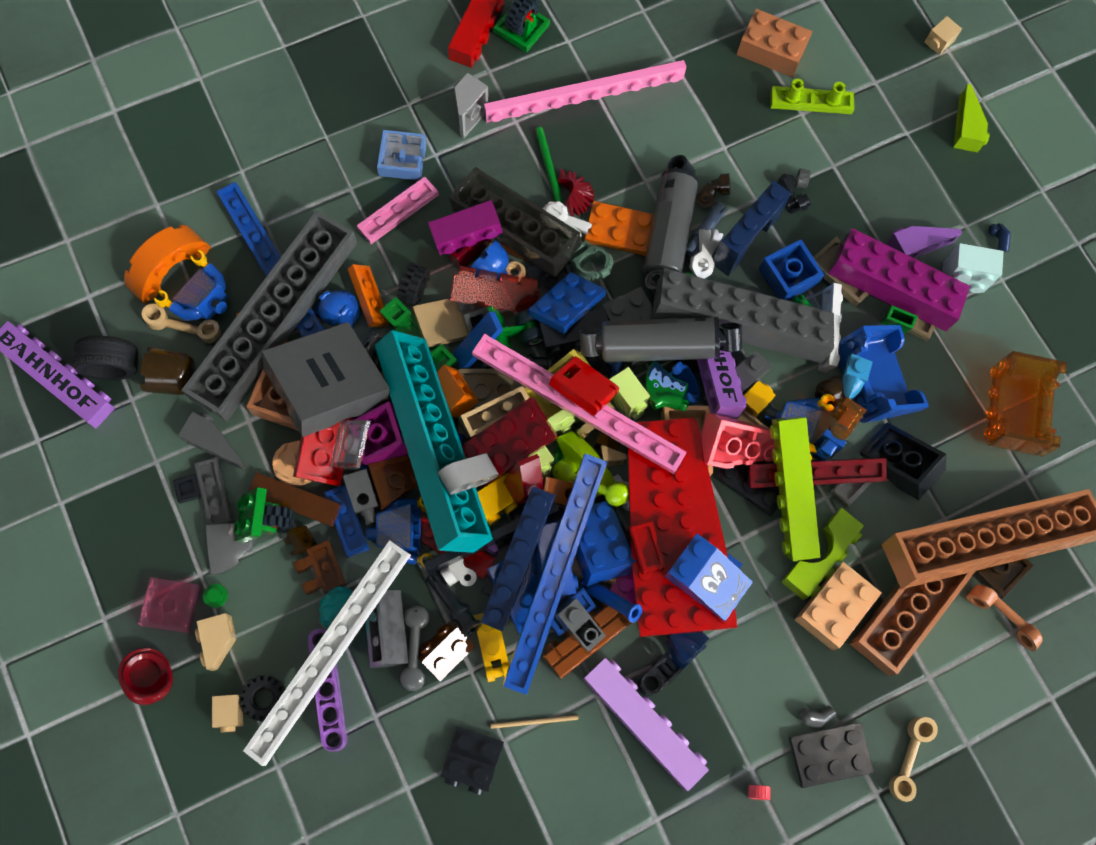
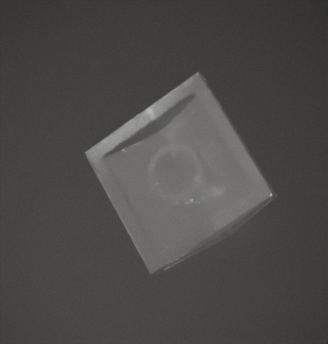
[330,420,370,470]

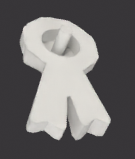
[542,201,592,242]
[689,229,723,279]

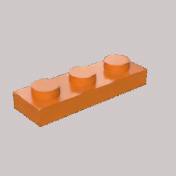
[348,264,389,327]

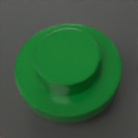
[203,584,228,608]

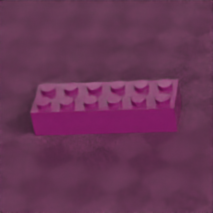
[828,228,970,332]

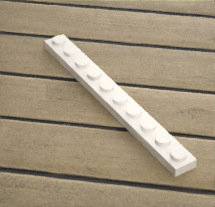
[243,540,411,766]

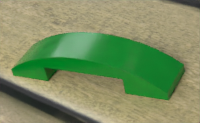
[380,297,457,372]

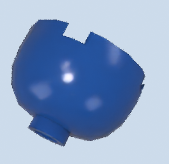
[467,241,509,284]

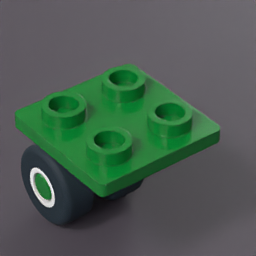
[487,305,542,350]

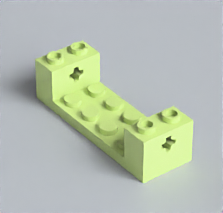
[532,367,650,479]

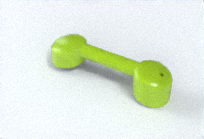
[552,459,629,507]

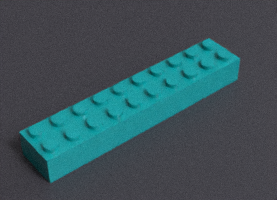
[375,330,493,553]

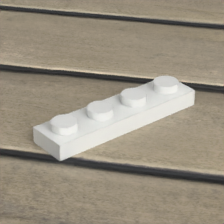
[818,283,843,373]

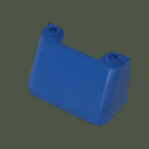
[838,325,929,423]

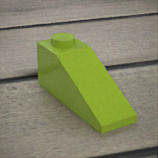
[953,84,989,153]

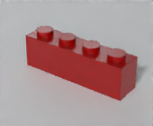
[448,0,505,68]

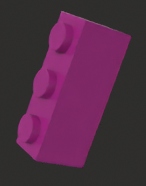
[428,200,503,255]

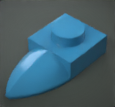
[842,354,873,400]

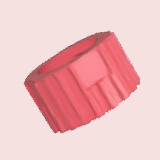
[748,785,771,800]

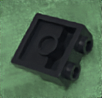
[441,727,504,795]

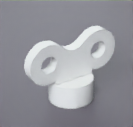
[440,559,477,586]

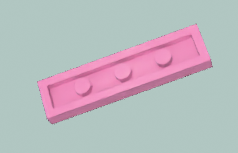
[357,177,439,244]

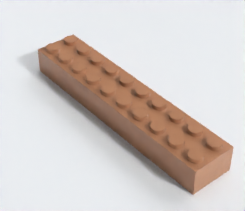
[881,489,1096,589]

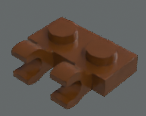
[293,540,347,595]

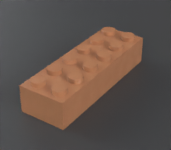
[850,571,975,676]

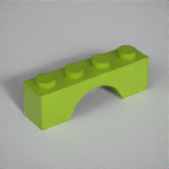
[781,508,864,600]

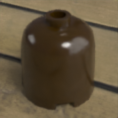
[140,347,197,395]

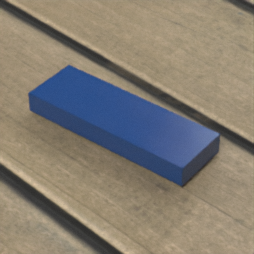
[453,311,503,369]
[324,484,370,558]

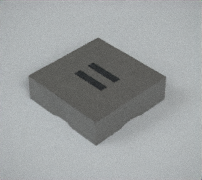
[262,322,390,437]

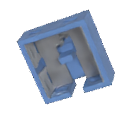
[377,130,427,180]

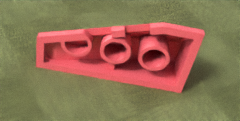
[701,412,775,469]

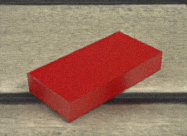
[628,521,667,575]

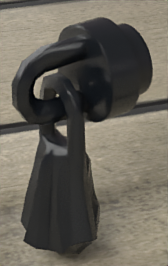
[777,173,811,213]

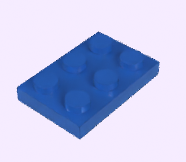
[529,272,606,334]

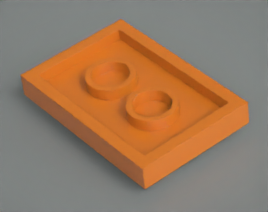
[584,201,654,256]

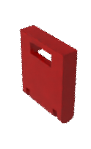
[548,356,619,416]

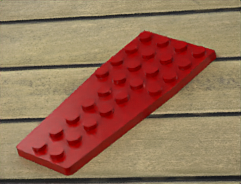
[627,418,738,637]

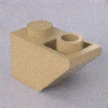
[195,613,236,671]

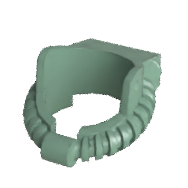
[566,241,614,281]

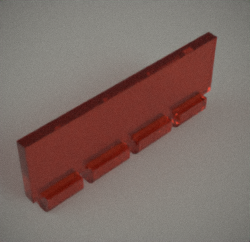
[449,266,540,312]

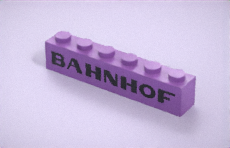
[0,321,115,429]
[697,350,746,419]

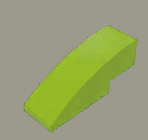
[556,431,615,497]

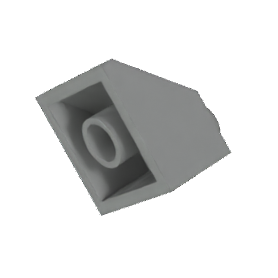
[454,73,488,139]

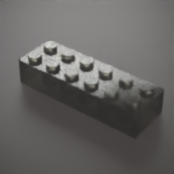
[449,167,581,277]

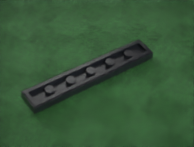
[423,502,560,574]

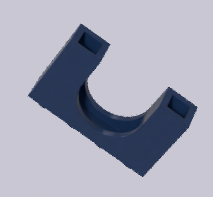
[713,181,791,277]

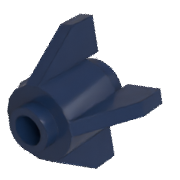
[666,632,710,670]

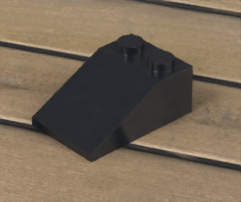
[860,422,947,500]

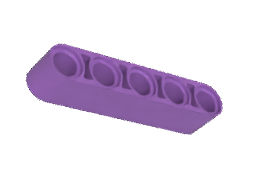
[308,629,347,751]

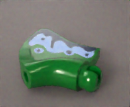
[646,362,689,412]

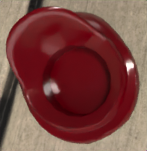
[117,647,173,705]

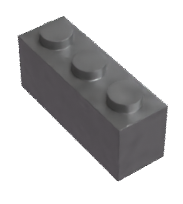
[365,590,409,668]

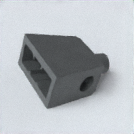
[343,469,380,526]

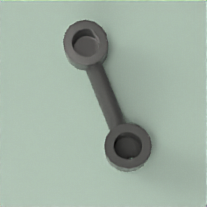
[400,605,430,691]

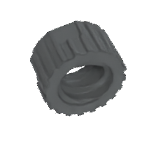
[795,168,811,189]

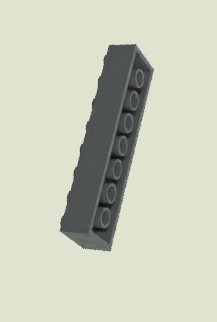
[652,268,834,363]

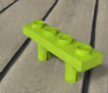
[770,79,854,114]

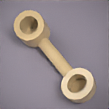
[142,304,221,344]
[889,717,938,802]

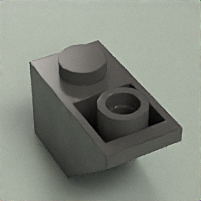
[554,596,606,652]

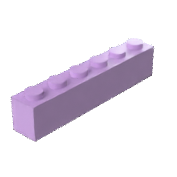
[583,658,709,792]

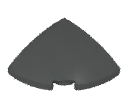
[206,523,256,575]

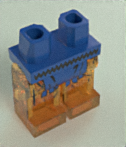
[811,397,867,460]

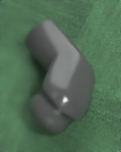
[799,705,836,728]

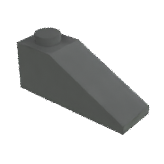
[703,350,772,404]
[178,412,247,471]

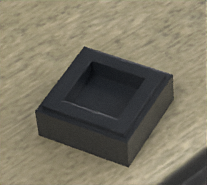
[173,474,202,504]

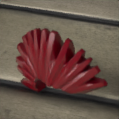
[558,168,595,217]

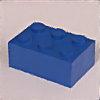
[575,501,636,586]

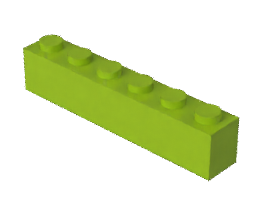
[770,416,821,561]

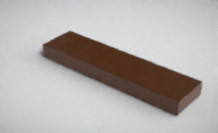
[248,472,342,527]

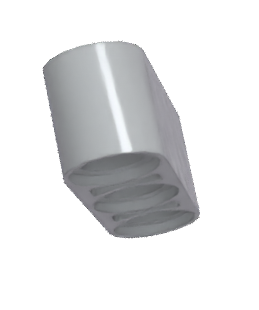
[438,453,499,495]

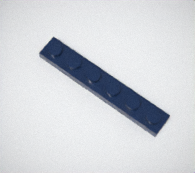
[481,486,556,632]

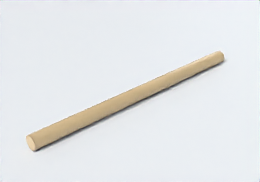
[491,715,578,729]

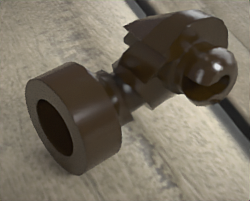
[696,173,731,208]

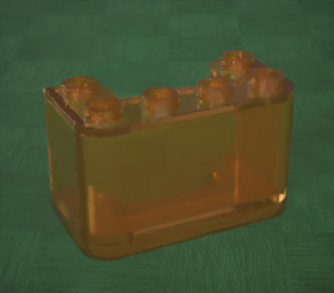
[984,351,1067,457]

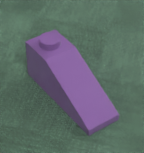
[887,226,962,258]

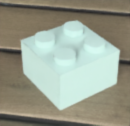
[942,243,1004,293]

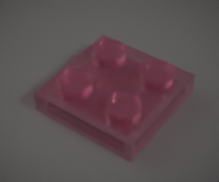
[138,577,200,634]

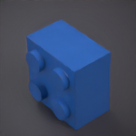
[759,239,825,301]

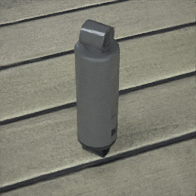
[643,155,699,295]
[579,317,742,362]

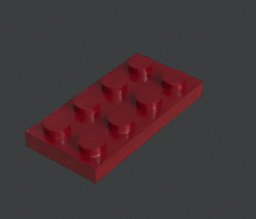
[462,397,558,489]

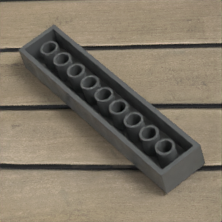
[181,210,357,422]

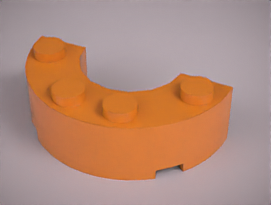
[124,225,211,305]

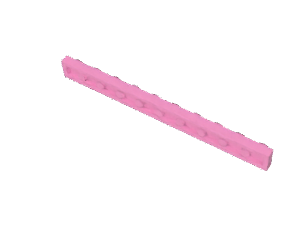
[484,60,686,123]
[472,334,687,474]

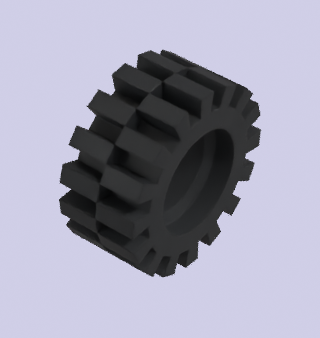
[397,262,430,306]
[239,675,286,721]

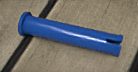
[580,579,642,623]

